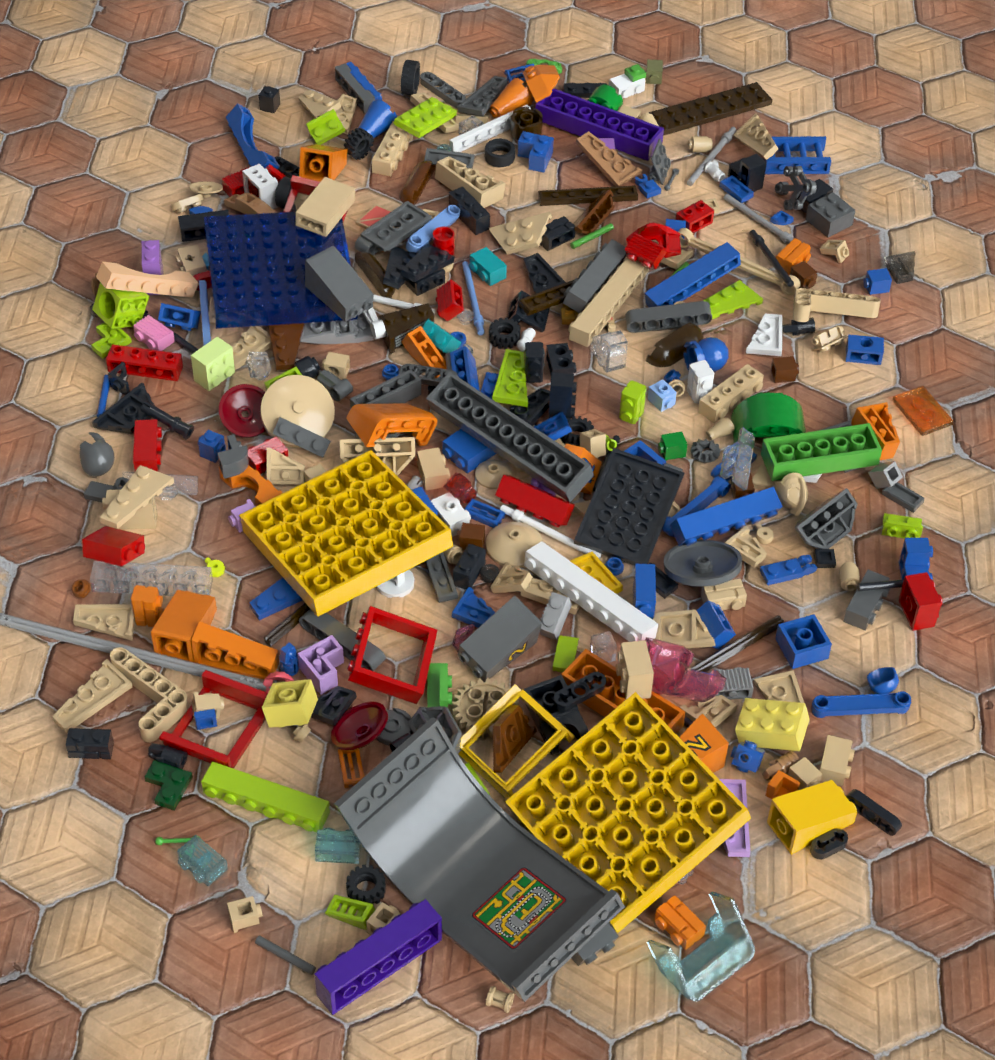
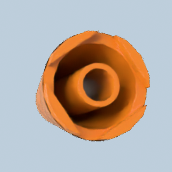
[490,78,534,118]

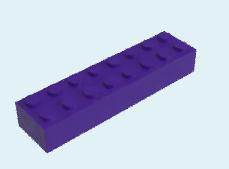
[535,88,664,161]

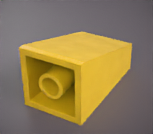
[767,780,857,855]

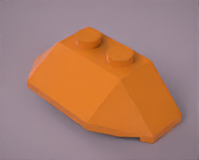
[523,65,560,103]

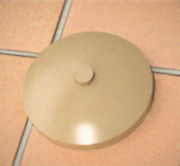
[260,375,335,448]

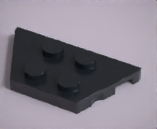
[92,383,156,434]

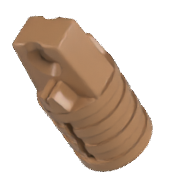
[762,751,800,781]

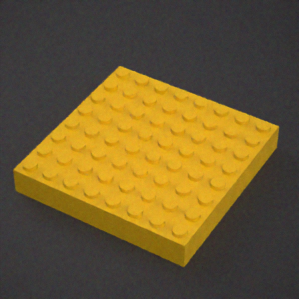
[239,450,453,617]
[505,692,751,933]

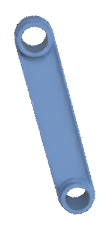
[406,205,460,253]

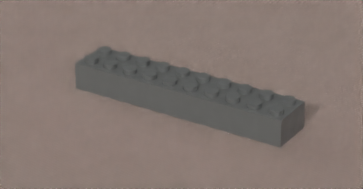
[426,372,594,503]

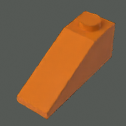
[401,326,447,379]

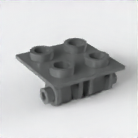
[649,139,671,185]

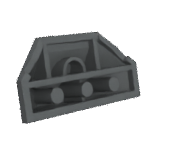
[795,488,857,549]
[408,706,462,754]

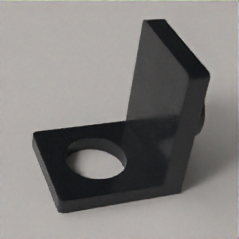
[108,362,130,395]

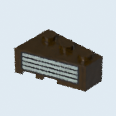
[379,303,434,354]

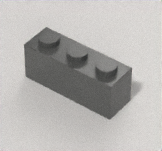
[843,570,890,631]

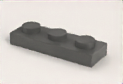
[424,148,475,169]
[272,417,331,457]
[425,552,458,603]

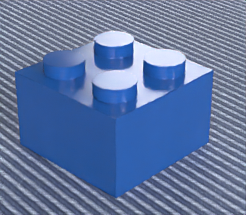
[775,614,832,669]

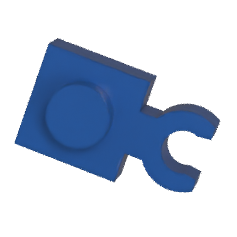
[635,174,661,199]

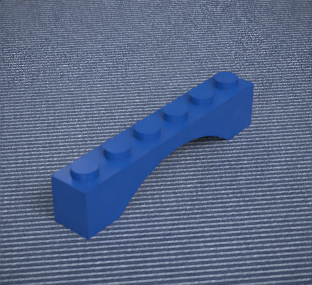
[226,103,279,170]

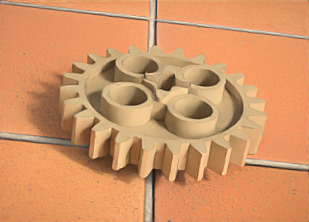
[452,678,518,738]

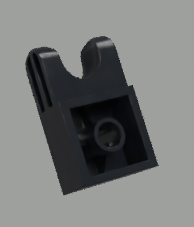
[524,675,589,755]

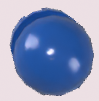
[683,337,729,372]

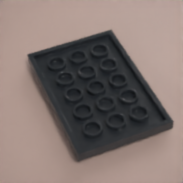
[574,448,685,565]

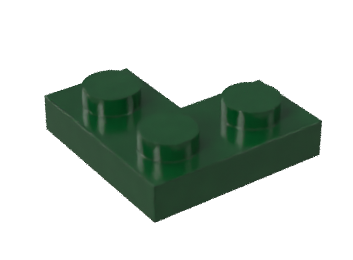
[144,760,193,811]

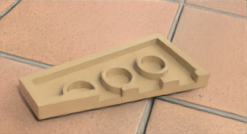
[733,113,778,160]

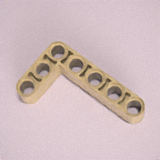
[793,288,881,322]
[110,647,189,743]

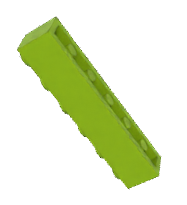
[201,762,330,833]

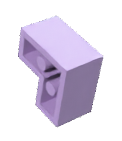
[298,635,344,695]

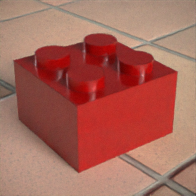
[898,572,943,631]

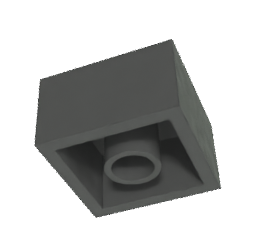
[806,192,855,238]

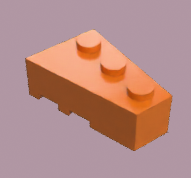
[851,402,900,461]

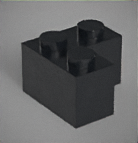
[728,154,767,192]

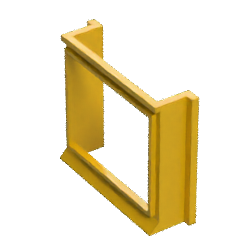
[459,684,575,800]

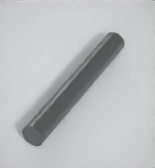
[255,935,316,975]

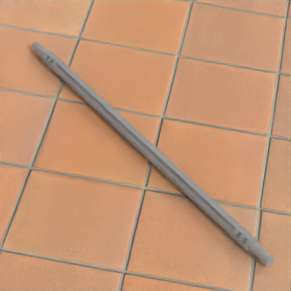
[0,613,271,691]

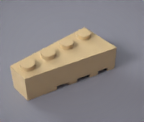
[435,156,506,208]

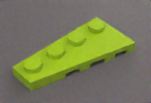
[703,280,763,319]
[492,349,528,407]

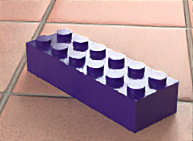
[314,899,442,1015]

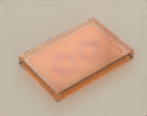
[892,386,953,436]

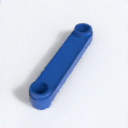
[662,476,731,537]
[811,691,911,718]

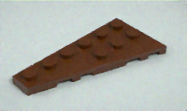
[262,286,313,371]

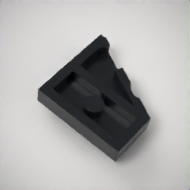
[311,686,357,726]

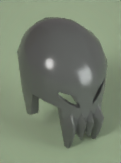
[79,432,115,477]

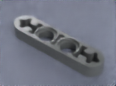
[420,72,466,108]
[399,364,459,387]

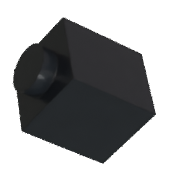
[258,86,280,113]

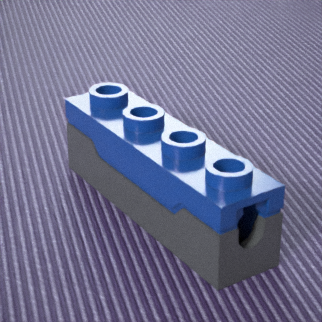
[335,62,382,114]

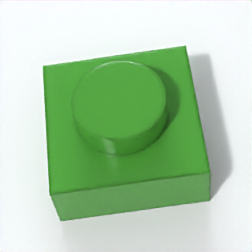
[624,64,646,82]

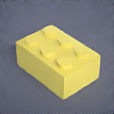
[735,698,809,751]

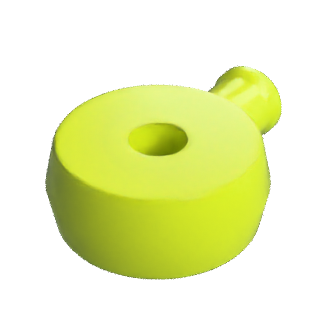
[205,557,225,577]

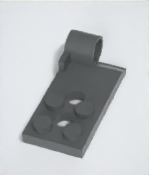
[355,201,432,256]

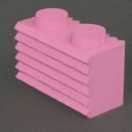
[133,315,175,351]

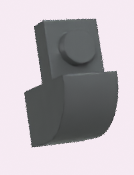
[217,434,249,479]

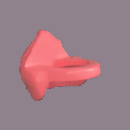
[263,671,294,693]

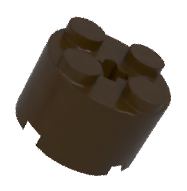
[510,107,543,140]

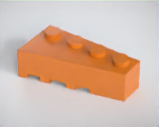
[191,621,279,680]

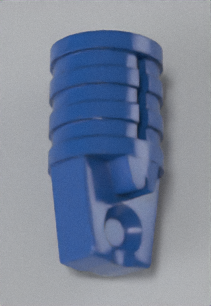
[279,642,299,676]

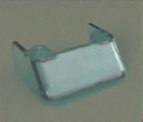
[647,892,755,1001]

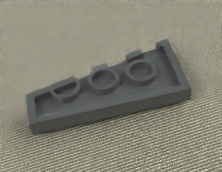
[457,76,508,117]

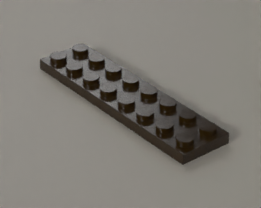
[649,82,772,136]

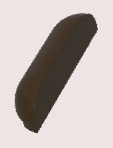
[355,251,395,299]
[646,322,704,367]

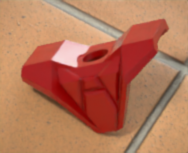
[626,222,681,258]

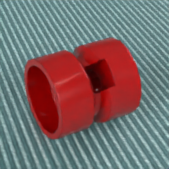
[433,226,455,255]

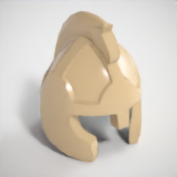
[775,473,808,517]

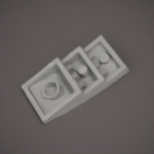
[301,309,374,344]

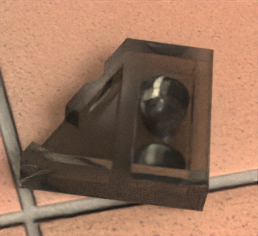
[884,251,916,284]

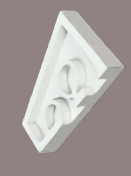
[746,313,782,356]

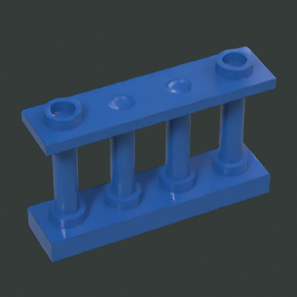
[765,136,831,174]

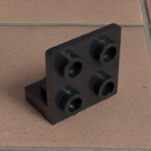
[506,290,550,332]

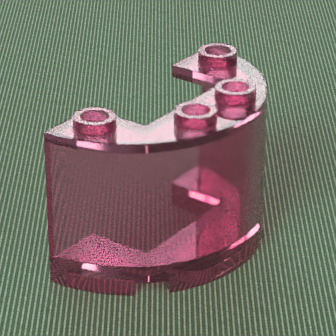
[645,637,727,702]

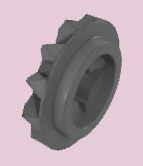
[691,439,720,463]

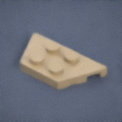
[489,211,552,255]
[647,610,715,651]

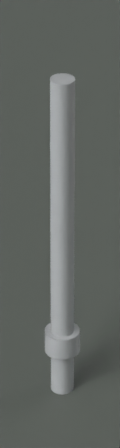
[687,127,737,186]
[724,194,794,243]

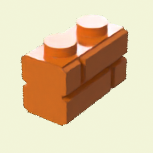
[775,238,811,275]
[131,585,165,627]
[655,895,706,950]

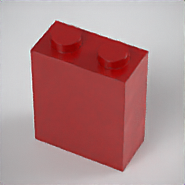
[82,526,145,567]

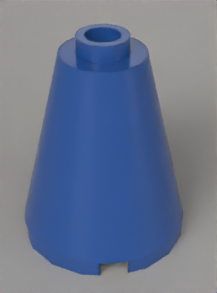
[358,99,397,139]

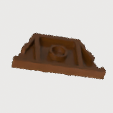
[493,705,537,773]

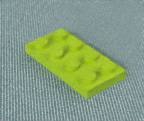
[393,97,457,138]

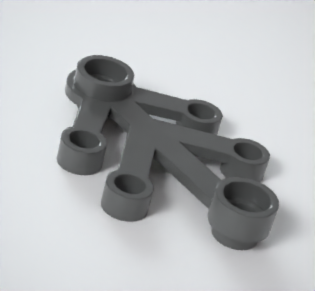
[775,166,817,210]

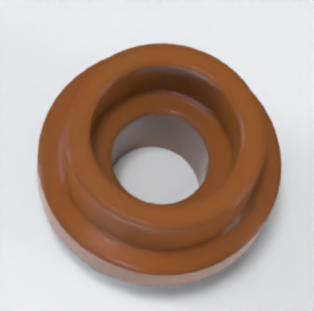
[72,579,91,599]

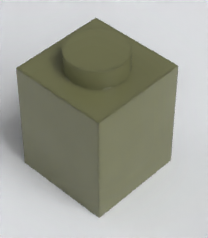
[646,59,663,84]

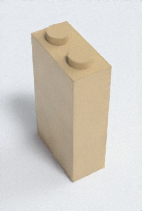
[296,177,355,237]

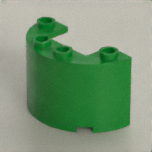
[731,392,806,450]

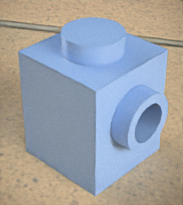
[648,379,677,412]

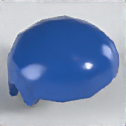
[867,667,899,694]

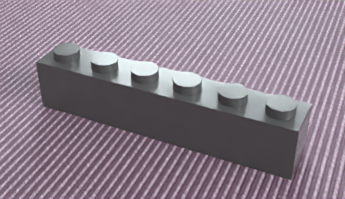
[563,239,627,313]

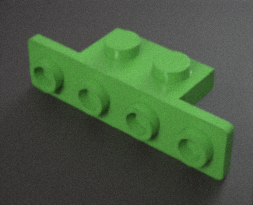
[427,663,452,707]

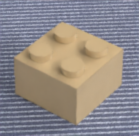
[616,640,654,699]

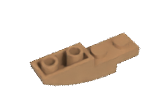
[224,192,281,229]

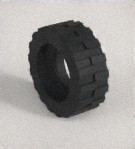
[401,60,420,96]

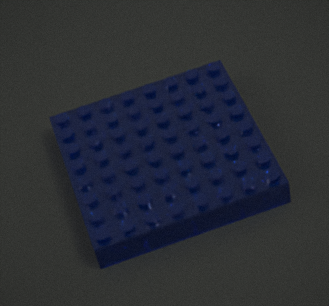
[204,212,358,329]

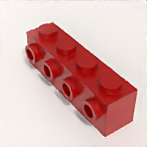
[106,344,183,381]
[495,474,575,527]

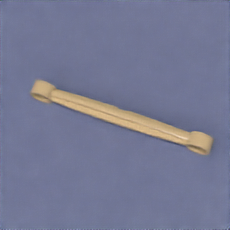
[678,228,800,295]

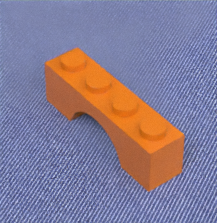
[219,464,283,506]

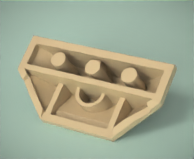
[340,437,415,476]

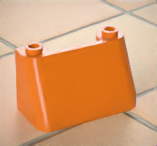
[346,403,438,447]

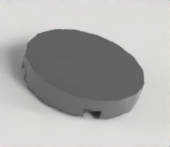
[376,708,413,745]

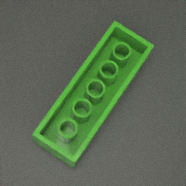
[761,423,882,481]

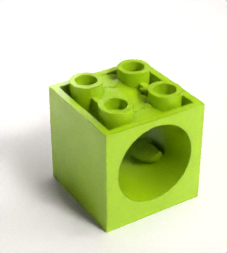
[92,282,149,329]

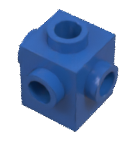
[731,740,765,773]

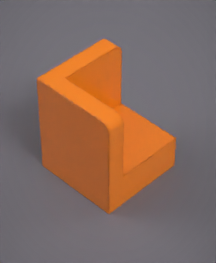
[765,770,800,799]

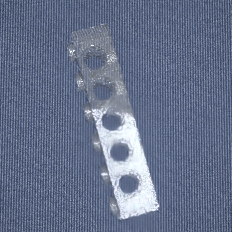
[90,561,213,596]

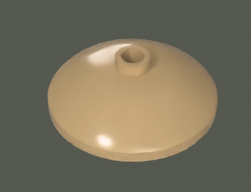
[486,522,543,568]

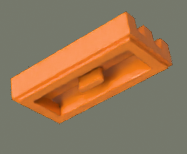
[338,749,364,788]

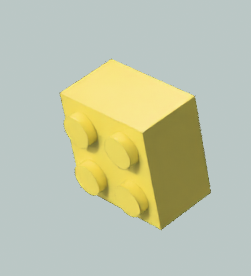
[262,679,318,728]

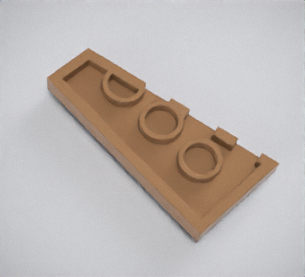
[575,131,642,187]

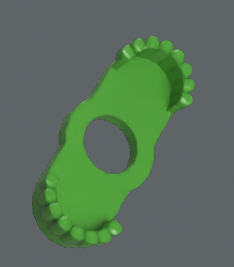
[526,59,562,74]

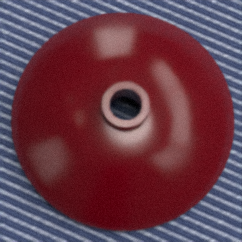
[218,384,266,438]
[331,701,388,750]

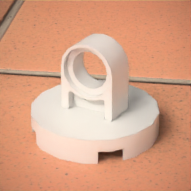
[376,570,415,598]

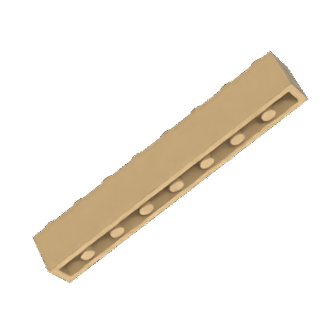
[568,257,649,347]

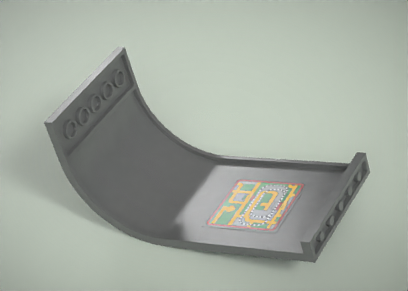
[334,717,625,1002]

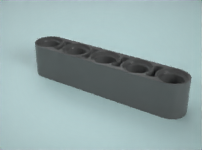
[625,301,712,333]
[299,609,386,671]

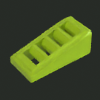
[325,895,376,930]

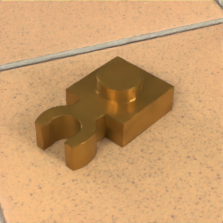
[561,303,579,325]

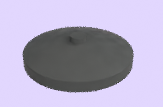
[664,540,742,587]

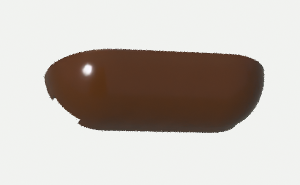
[400,160,436,205]
[573,189,615,235]

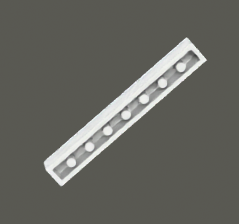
[524,541,658,644]

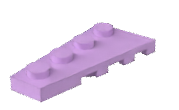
[719,779,750,857]

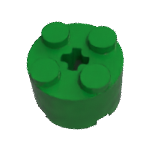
[588,84,623,111]

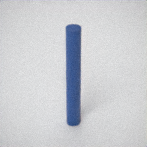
[97,375,110,417]

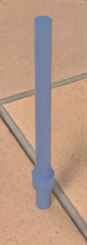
[462,261,485,335]

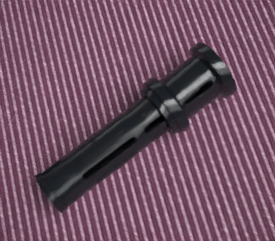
[140,401,194,440]

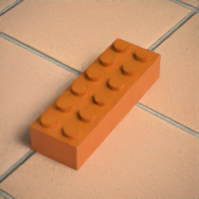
[561,649,686,734]

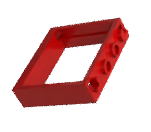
[347,606,438,704]

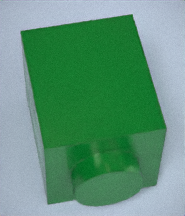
[658,431,688,460]

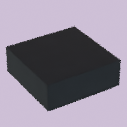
[814,549,836,568]

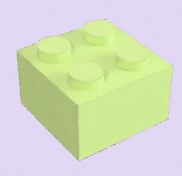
[191,337,235,391]

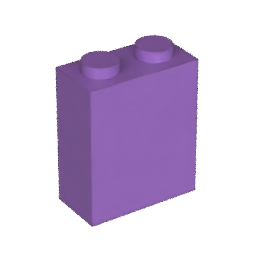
[142,240,164,295]

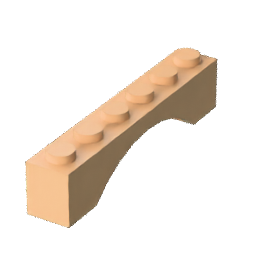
[96,262,199,298]

